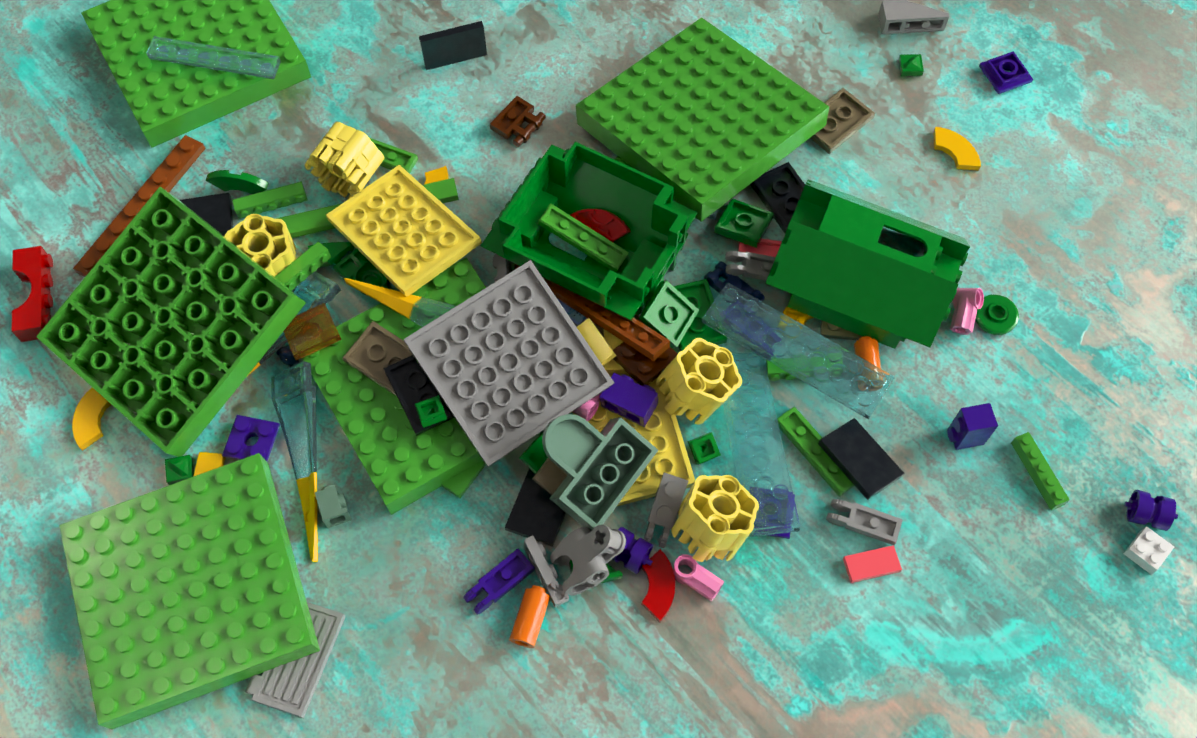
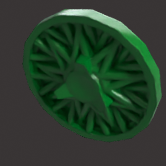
[975,295,1019,335]

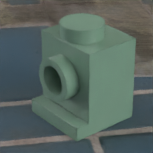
[315,485,352,528]

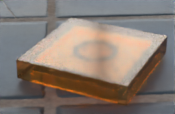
[283,302,342,360]

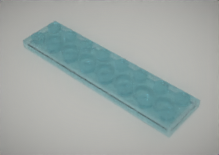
[702,282,895,419]
[723,351,800,537]

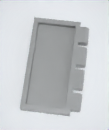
[245,602,346,719]

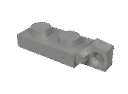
[524,535,569,607]

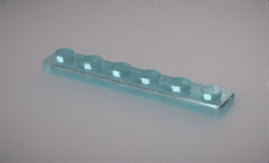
[146,36,281,79]

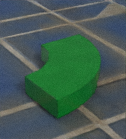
[205,170,269,194]

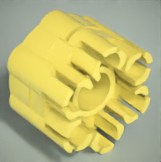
[304,122,384,199]
[224,214,297,277]
[656,338,742,425]
[671,475,759,562]

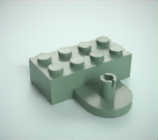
[542,414,658,531]

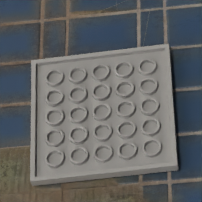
[404,260,614,467]

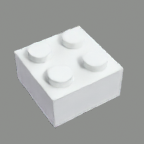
[1123,526,1174,574]

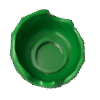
[354,261,390,296]

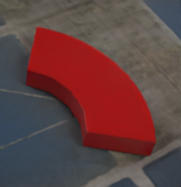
[570,208,631,242]
[641,549,675,623]

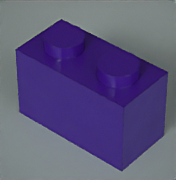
[600,373,658,427]
[947,403,998,450]

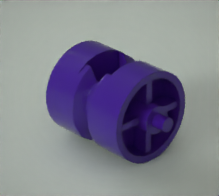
[1124,490,1178,531]
[612,527,653,574]

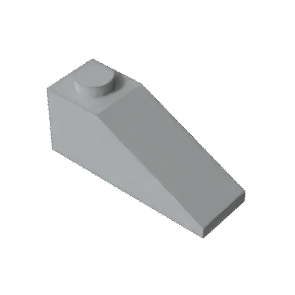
[878,0,949,34]

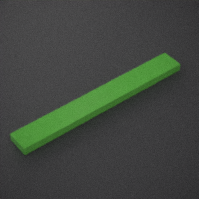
[276,178,459,238]

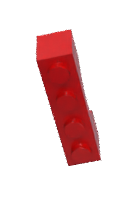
[12,246,53,342]

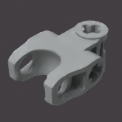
[550,525,626,596]

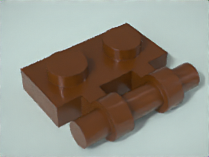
[490,96,546,147]

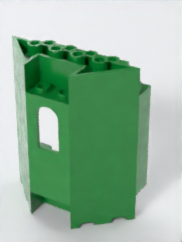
[480,142,698,320]
[765,179,970,349]

